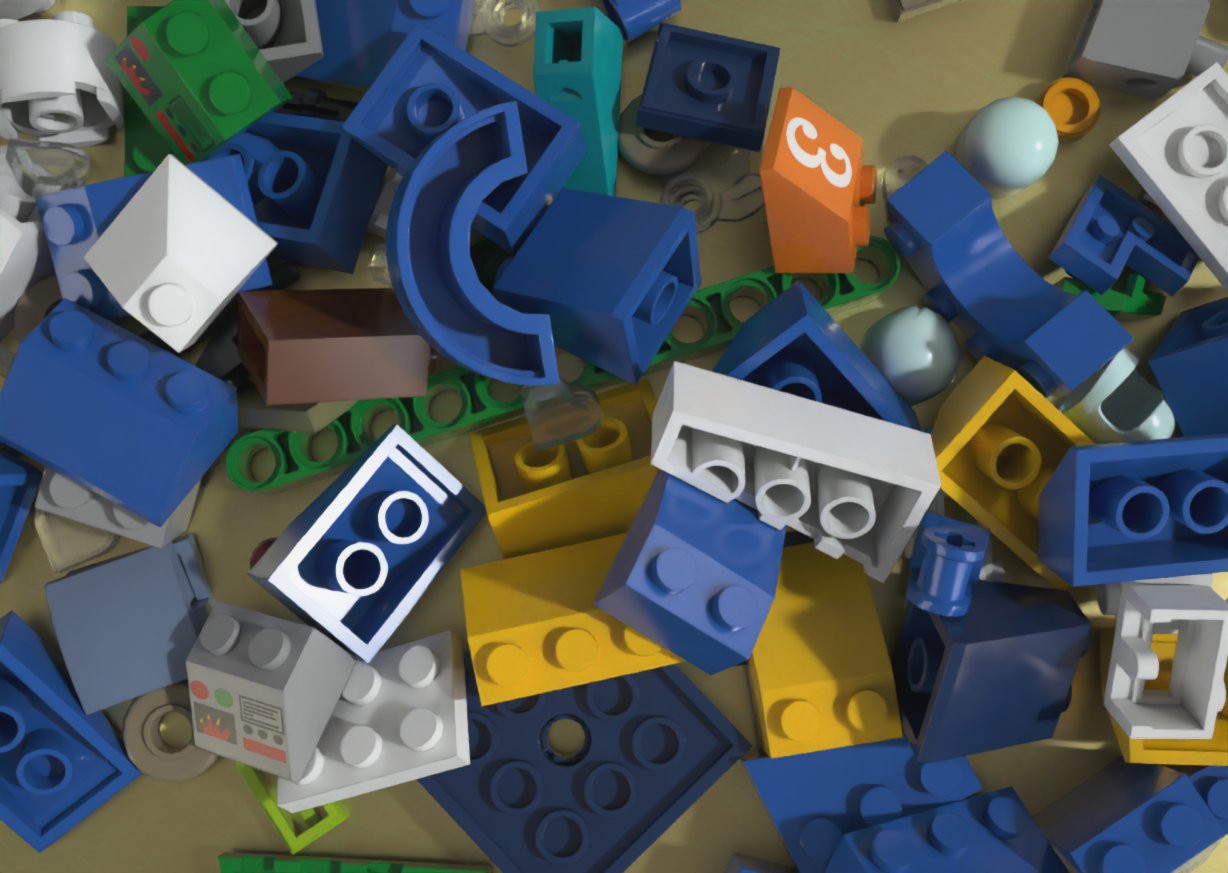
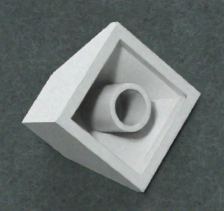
[83,154,278,353]

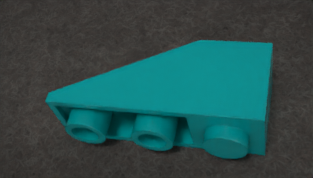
[533,7,623,202]

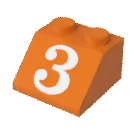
[760,87,877,273]

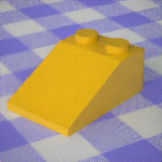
[746,542,903,758]

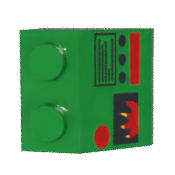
[105,0,293,165]

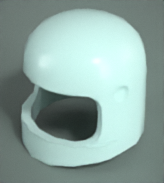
[954,96,1059,199]
[1058,347,1177,444]

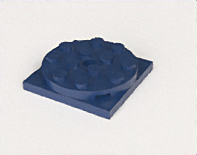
[416,649,752,873]

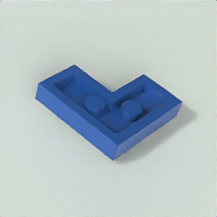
[1049,175,1199,296]

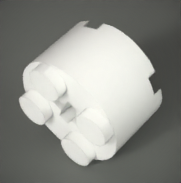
[0,11,124,149]

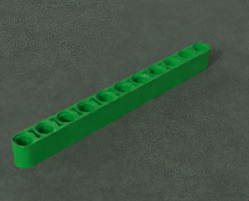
[225,236,901,495]

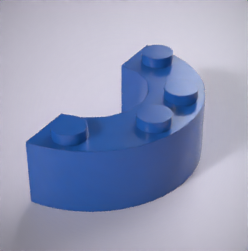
[386,101,560,386]
[884,150,1134,398]

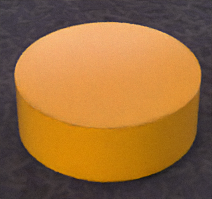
[1035,77,1100,144]

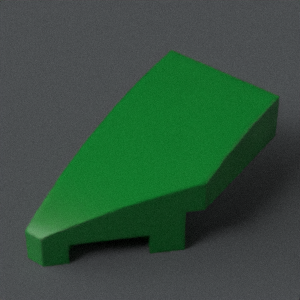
[1053,274,1166,322]

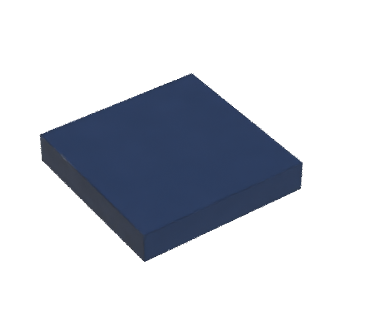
[636,23,780,152]

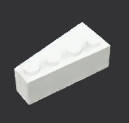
[651,361,941,583]

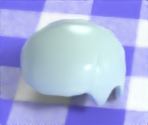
[860,306,962,406]

